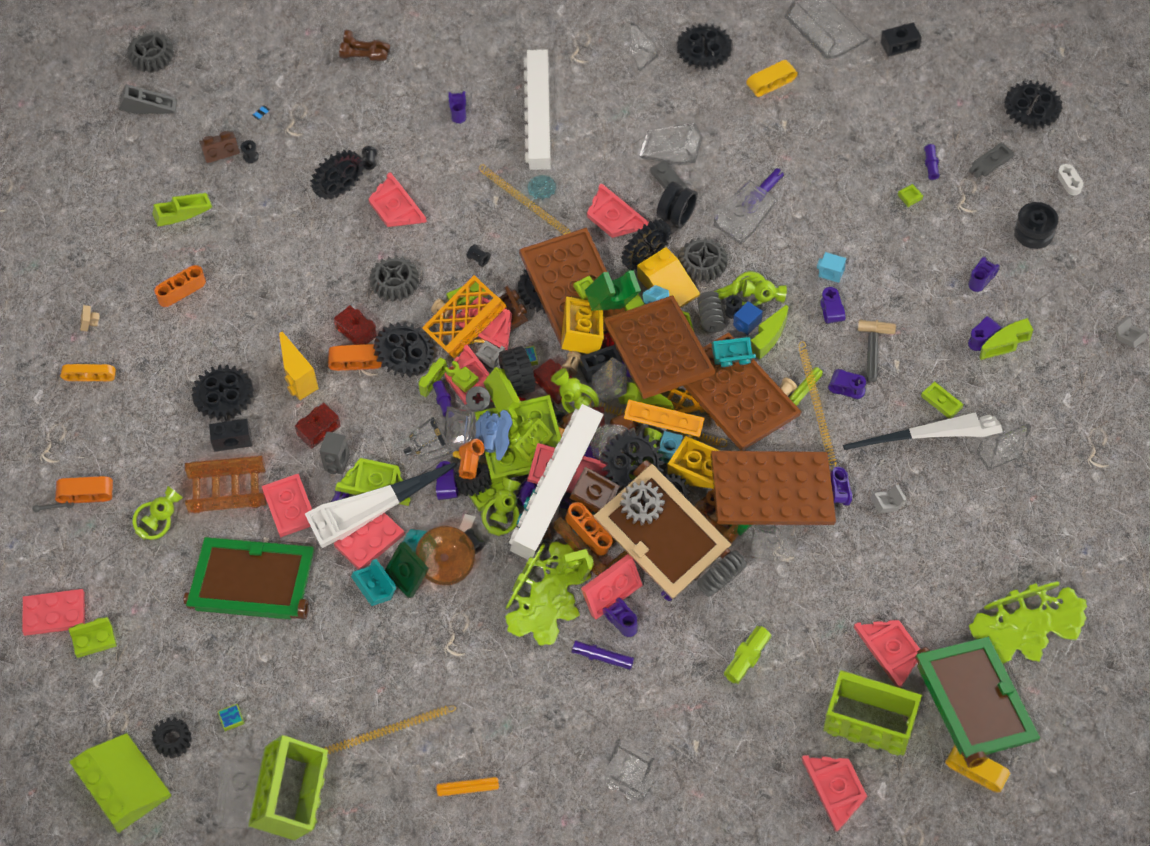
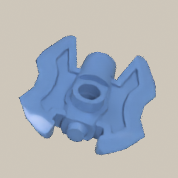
[474,410,513,461]

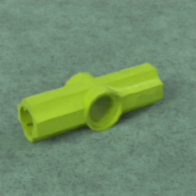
[724,626,771,684]

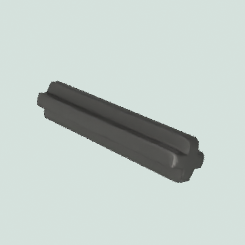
[866,332,879,382]

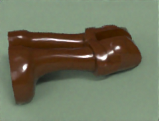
[339,29,391,61]

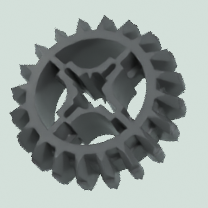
[127,31,174,73]
[678,237,728,283]
[369,255,419,302]
[697,551,747,597]

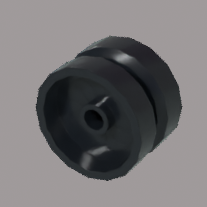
[656,181,698,228]
[1014,202,1058,249]

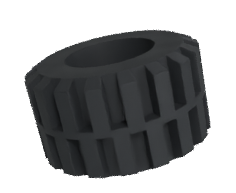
[498,346,536,396]

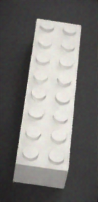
[509,404,603,560]

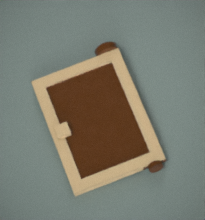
[593,460,731,600]

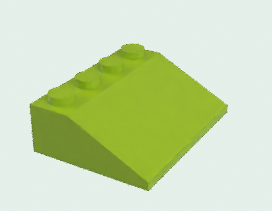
[69,733,172,833]

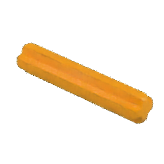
[436,777,499,796]

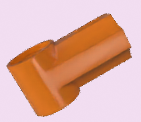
[458,439,484,479]

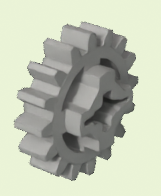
[620,481,665,525]

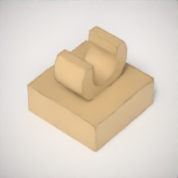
[80,305,99,331]

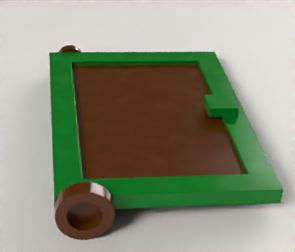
[183,537,315,620]
[915,637,1040,768]

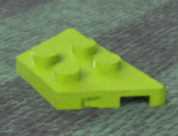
[335,458,410,506]

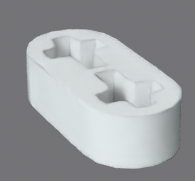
[1057,164,1083,195]

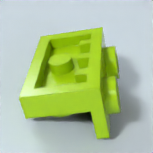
[508,418,554,462]
[556,549,594,581]
[68,617,117,658]

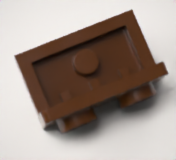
[199,131,240,163]
[499,286,528,332]

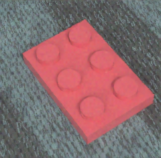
[261,474,312,538]
[334,513,405,570]
[581,554,643,620]
[22,589,85,636]

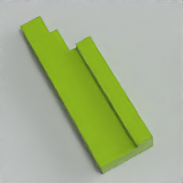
[483,367,521,434]

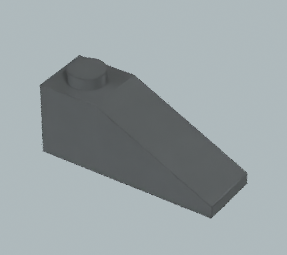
[118,84,176,114]

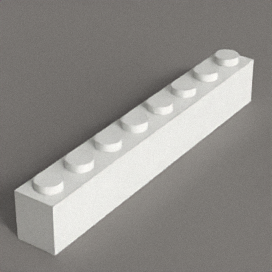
[524,50,551,170]

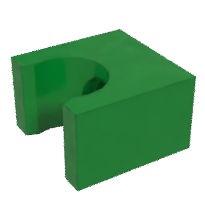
[585,270,641,311]

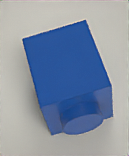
[733,301,763,336]

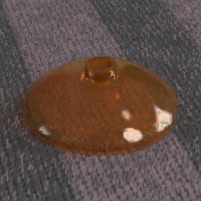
[415,526,475,586]

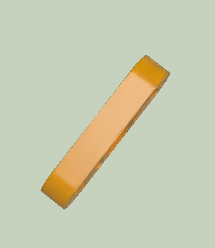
[60,364,116,381]

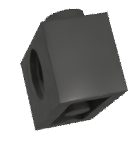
[320,432,350,475]

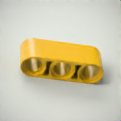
[746,60,798,97]
[945,745,1010,793]

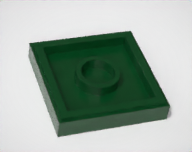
[385,542,429,598]

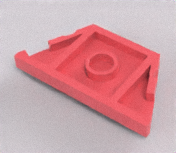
[368,172,427,227]
[587,183,649,238]
[448,297,512,350]
[444,344,492,405]
[854,620,920,688]
[802,755,867,831]

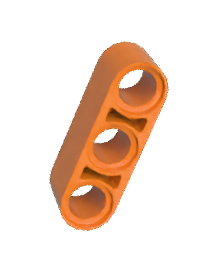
[154,265,206,307]
[328,344,382,371]
[55,476,113,503]
[566,502,613,556]

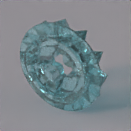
[527,175,556,200]

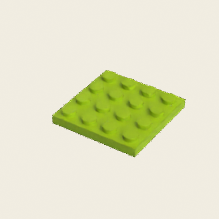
[475,395,562,482]

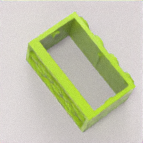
[823,670,922,756]
[248,735,328,841]

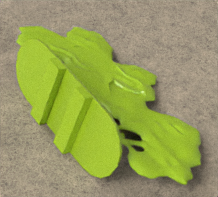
[505,541,591,645]
[969,581,1087,664]

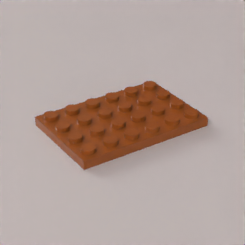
[519,227,625,346]
[603,295,715,399]
[683,332,802,451]
[710,451,836,525]

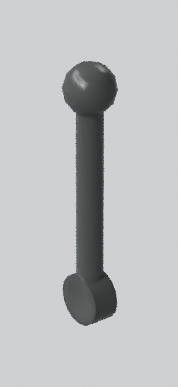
[32,501,74,513]

